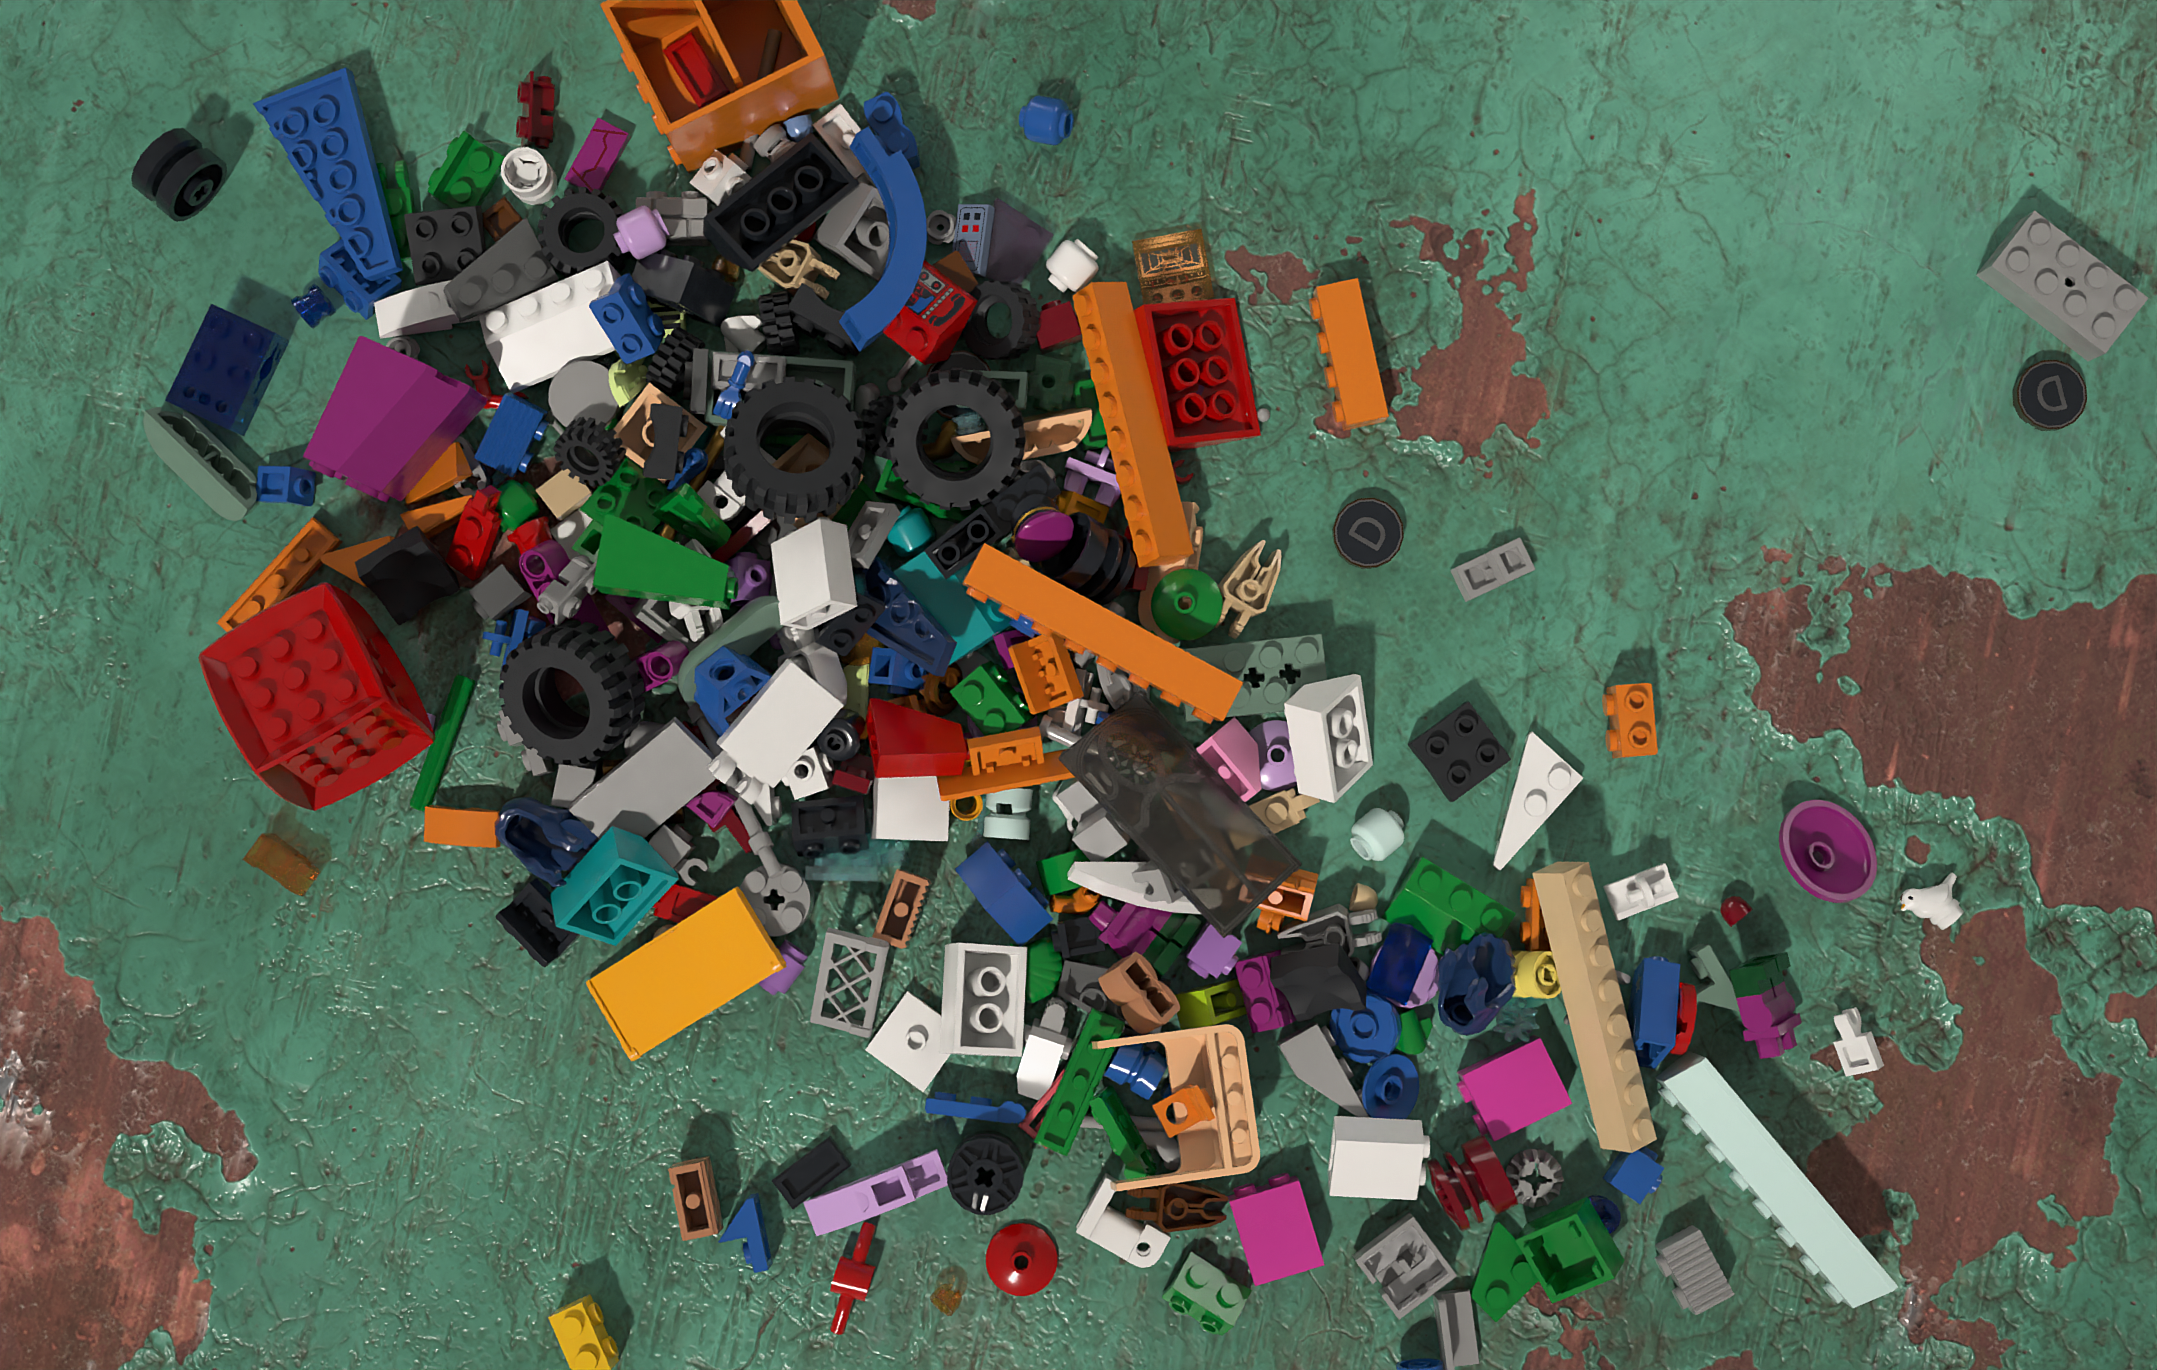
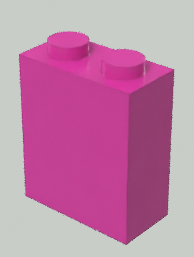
[1456,1035,1572,1142]
[1227,1173,1325,1286]

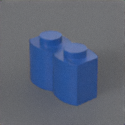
[864,92,920,170]

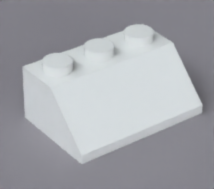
[1284,674,1373,803]
[939,943,1027,1057]

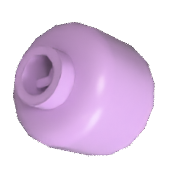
[613,205,670,259]

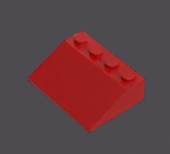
[1134,298,1261,452]

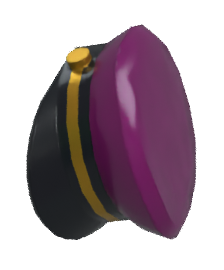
[1011,494,1074,562]

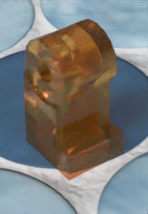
[242,833,321,896]

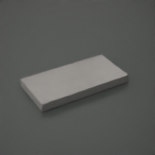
[568,717,717,839]

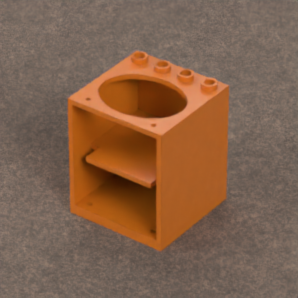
[600,0,839,173]

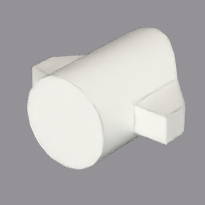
[721,315,766,354]

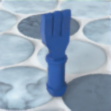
[713,350,755,420]

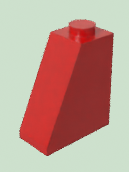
[865,698,970,778]

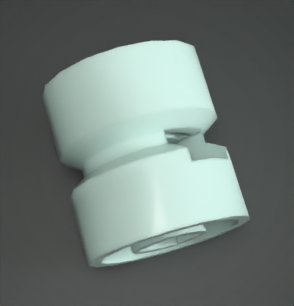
[983,788,1033,840]

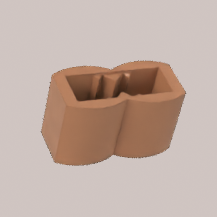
[1098,952,1180,1035]

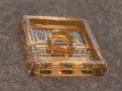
[1132,229,1214,305]

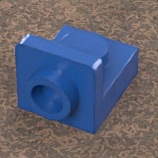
[256,466,316,506]

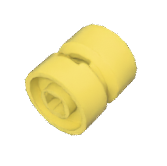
[1511,950,1561,999]

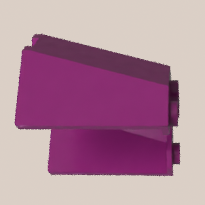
[303,336,488,503]

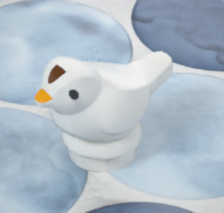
[1899,872,1964,930]

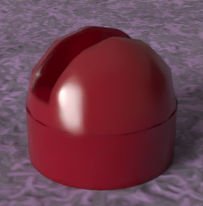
[1721,896,1753,927]

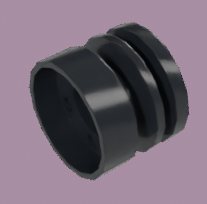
[1041,512,1137,606]
[947,1131,1024,1215]

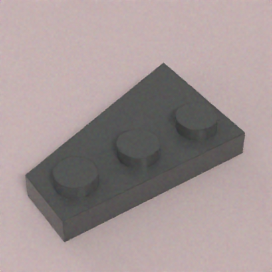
[443,217,559,323]
[1058,958,1171,1051]

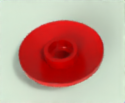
[986,1223,1058,1296]

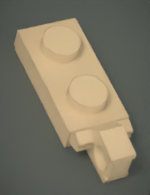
[1219,788,1320,852]

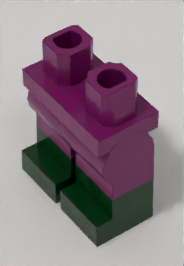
[1088,899,1202,980]
[1729,952,1802,1059]

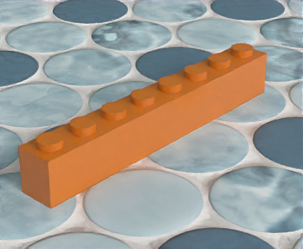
[1073,282,1194,568]
[962,543,1244,724]

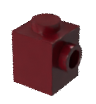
[1036,300,1082,355]

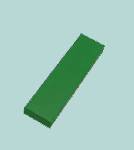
[1034,1007,1125,1156]

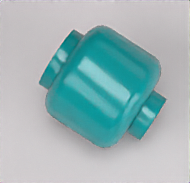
[887,505,937,558]

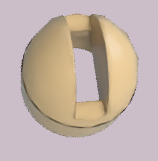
[1349,883,1378,912]

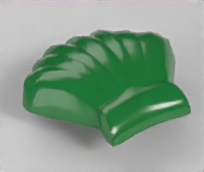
[1009,937,1063,1004]

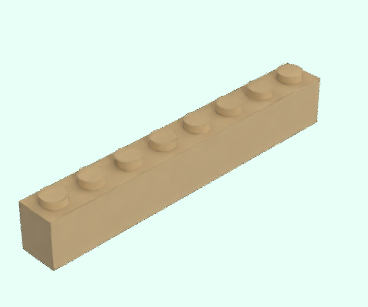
[1532,862,1657,1153]

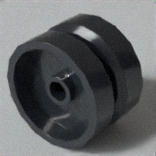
[131,128,227,222]

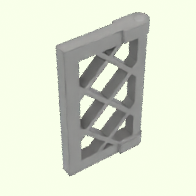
[810,927,889,1038]

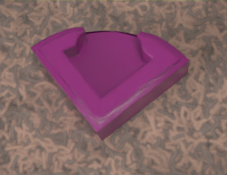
[686,790,738,828]

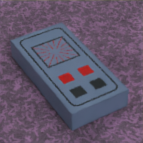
[952,204,995,277]

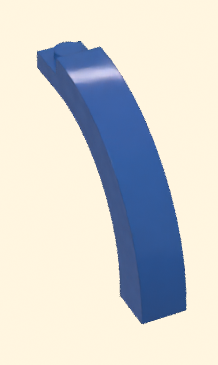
[839,127,927,352]

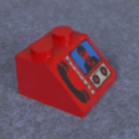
[883,260,978,365]

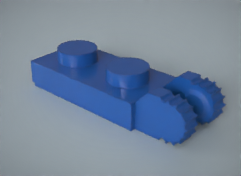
[925,1092,1027,1124]

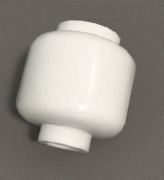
[1046,239,1099,293]

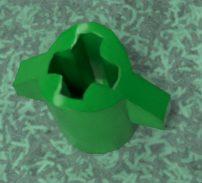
[1395,1008,1433,1055]

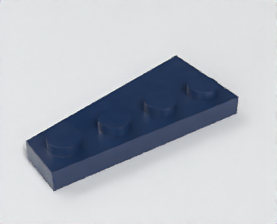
[858,555,957,676]

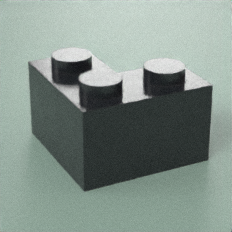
[631,249,736,328]

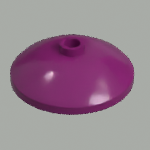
[1779,800,1877,903]

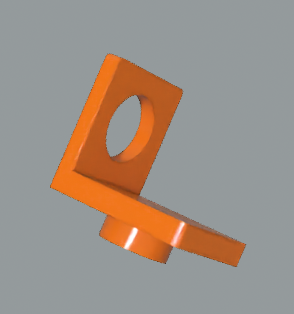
[1152,1084,1215,1138]

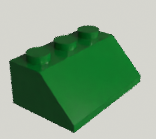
[1380,856,1516,956]

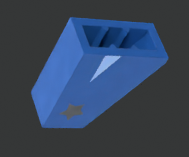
[1627,956,1680,1069]

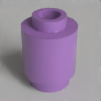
[758,940,808,995]

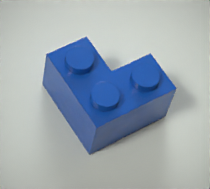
[955,841,1053,947]

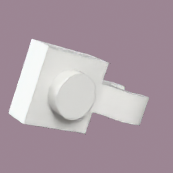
[1833,1007,1884,1076]

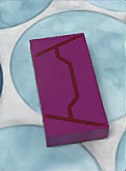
[565,118,631,192]

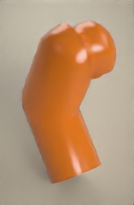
[1049,886,1102,915]

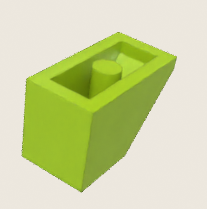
[1175,977,1247,1030]

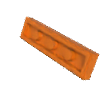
[217,517,343,632]

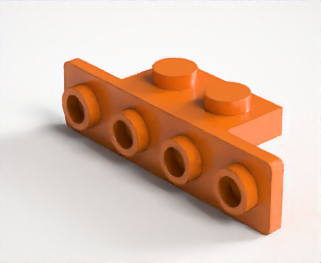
[936,726,1084,801]

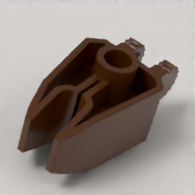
[1125,1174,1228,1233]

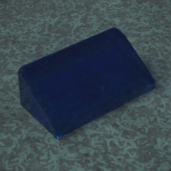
[1366,922,1433,1006]

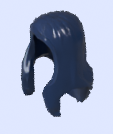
[494,797,600,887]
[1434,932,1516,1036]

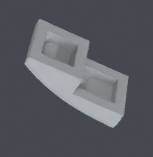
[1450,538,1535,602]

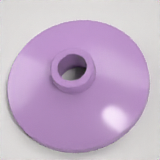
[1249,720,1297,791]

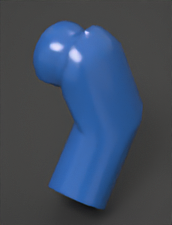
[667,447,708,493]

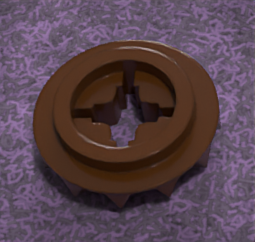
[918,662,963,716]

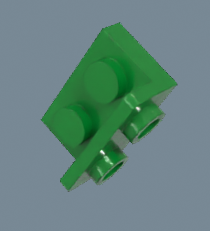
[428,131,505,209]

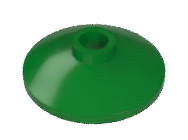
[1151,569,1223,641]

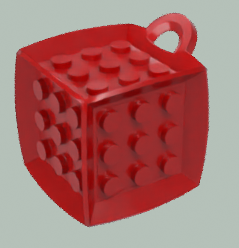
[198,582,435,811]

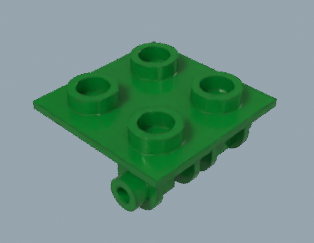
[580,457,671,532]

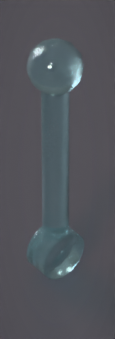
[971,794,987,850]

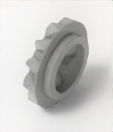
[1505,1149,1564,1208]

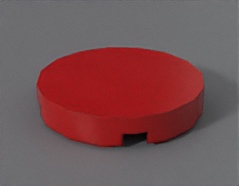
[1669,982,1697,1055]

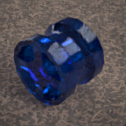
[291,283,337,329]
[1588,1195,1621,1234]

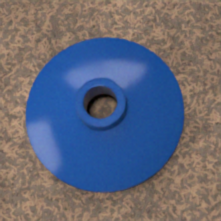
[1362,1053,1419,1119]

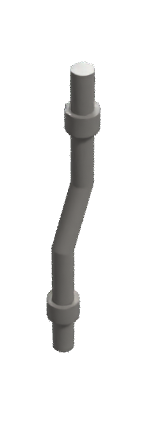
[687,702,783,878]

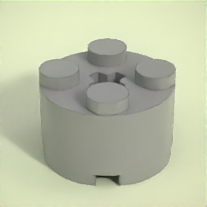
[740,863,815,936]

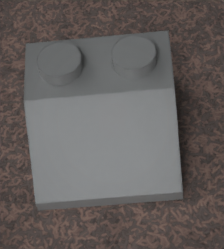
[813,181,889,282]

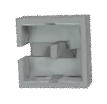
[1352,1212,1457,1320]

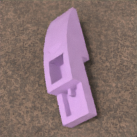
[803,1149,948,1236]

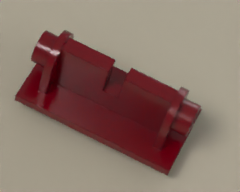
[516,71,555,149]

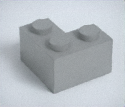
[1056,759,1139,862]

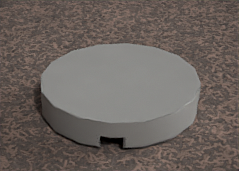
[548,361,620,428]

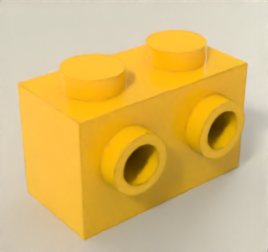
[548,1294,619,1370]

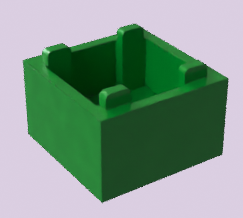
[1515,1197,1625,1304]

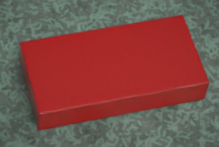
[662,32,731,109]

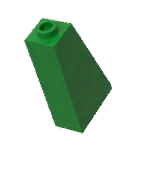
[593,514,739,609]

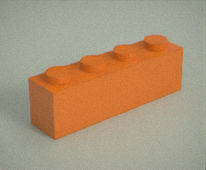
[1309,278,1389,431]

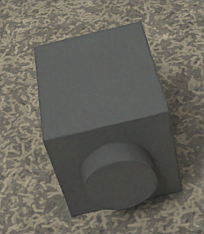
[469,564,532,621]

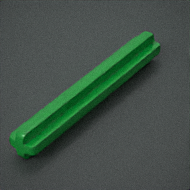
[409,675,475,812]

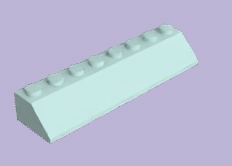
[1655,1051,1898,1308]

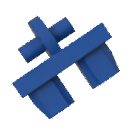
[482,609,546,672]

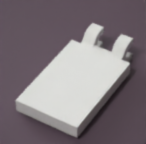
[707,658,844,805]

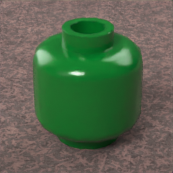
[495,479,540,532]

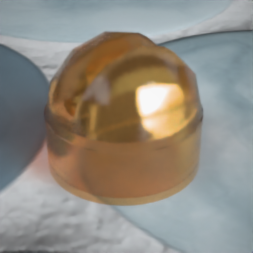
[711,254,740,282]
[930,1283,962,1316]

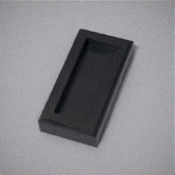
[772,1135,852,1209]

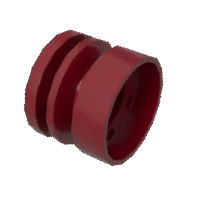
[1427,1134,1518,1232]

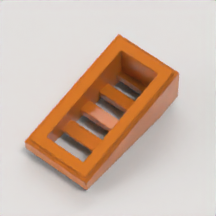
[400,495,474,540]

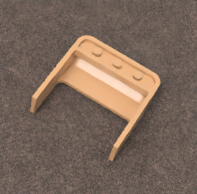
[1092,1024,1260,1191]

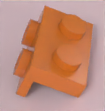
[1008,633,1084,715]
[1602,683,1658,758]

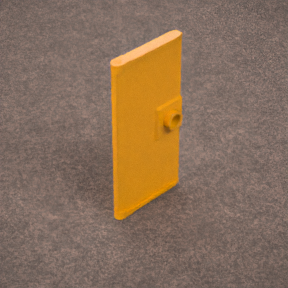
[586,886,787,1061]

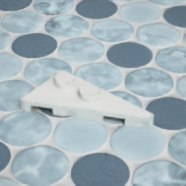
[1493,732,1583,871]

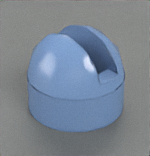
[783,114,814,143]

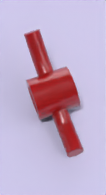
[830,1222,876,1335]

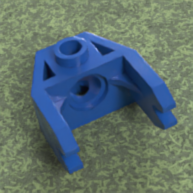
[694,646,772,738]

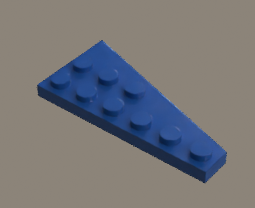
[253,68,403,281]

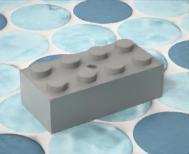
[1976,210,2148,362]

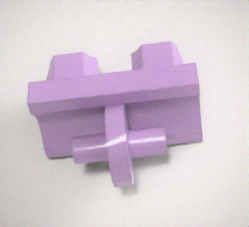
[1064,446,1121,509]

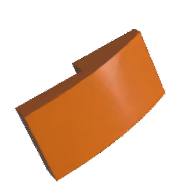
[424,805,501,848]

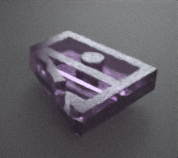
[986,198,1054,285]

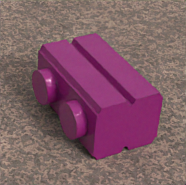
[1235,949,1297,1033]

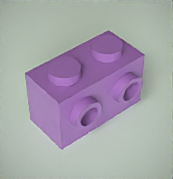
[1184,921,1242,979]

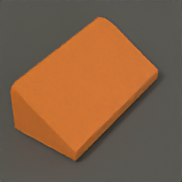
[405,442,473,505]

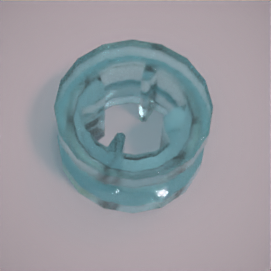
[952,411,987,435]

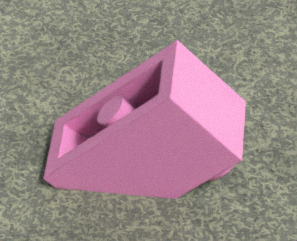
[1192,717,1262,805]

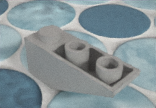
[1277,1021,1369,1118]

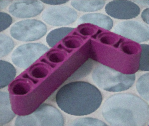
[519,540,689,694]

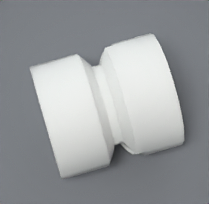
[501,147,557,205]

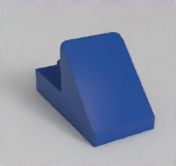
[718,1193,773,1273]

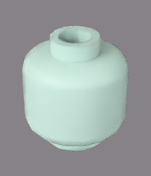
[1350,808,1404,861]

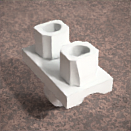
[1048,668,1109,736]
[1603,863,1679,921]

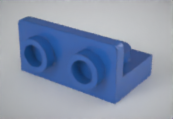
[318,239,402,320]

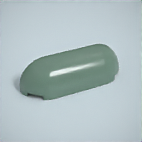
[143,407,257,521]
[678,596,784,706]

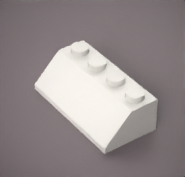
[479,261,621,393]

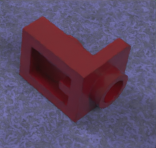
[832,753,874,795]

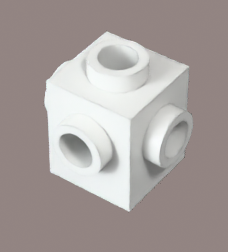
[689,149,752,206]
[782,745,834,800]

